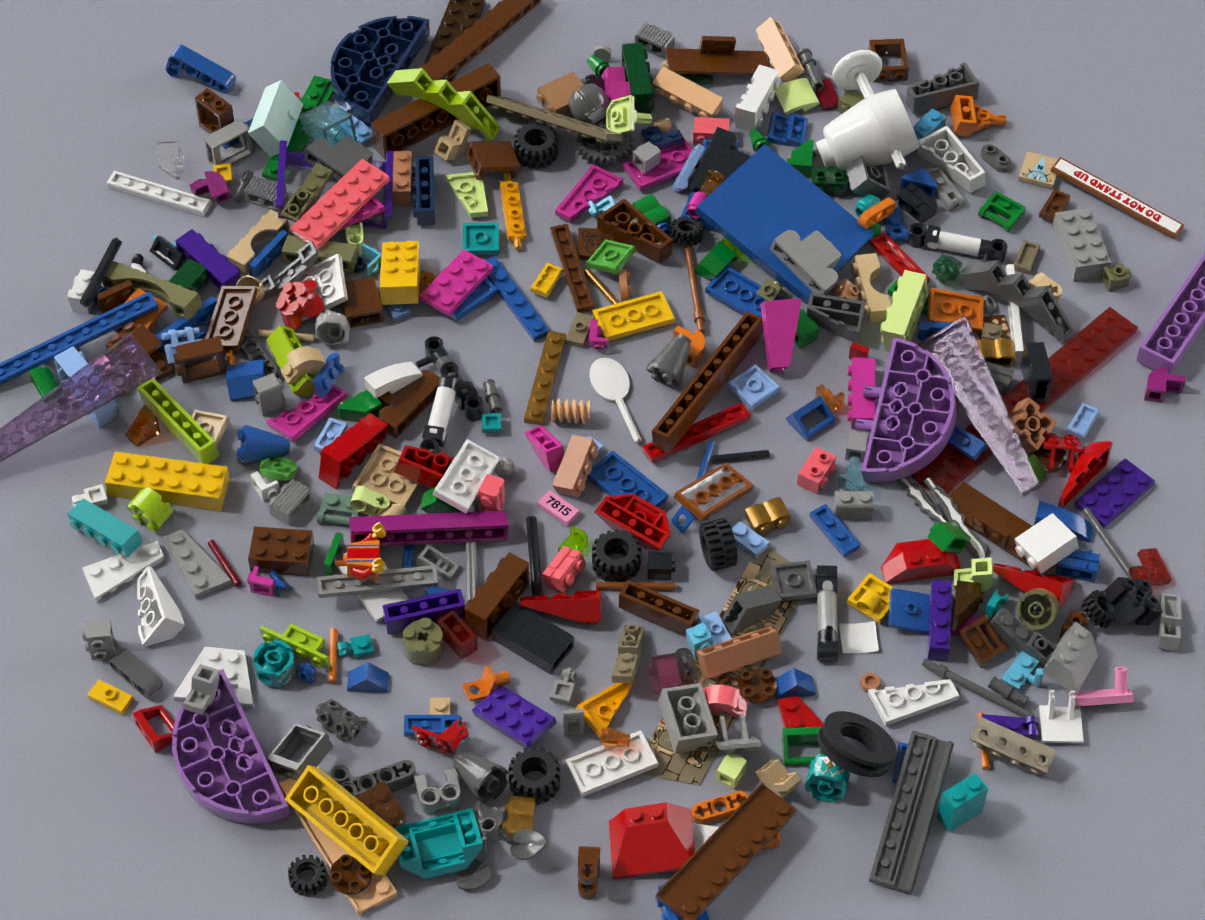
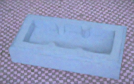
[1066,402,1100,440]
[699,611,732,645]

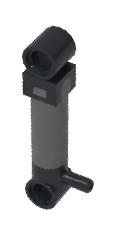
[416,336,484,421]

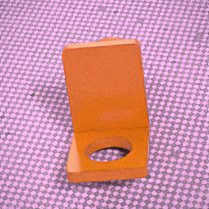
[462,665,510,701]

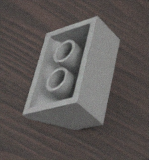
[1042,621,1098,695]
[658,683,718,754]

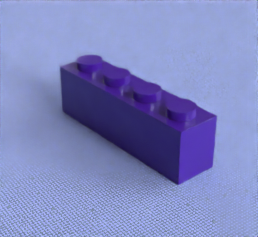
[175,229,241,290]
[927,580,952,662]
[382,589,465,634]

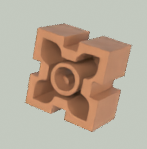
[999,397,1057,455]

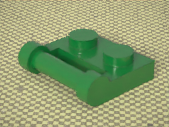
[978,191,1026,232]

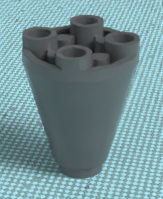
[646,334,692,389]

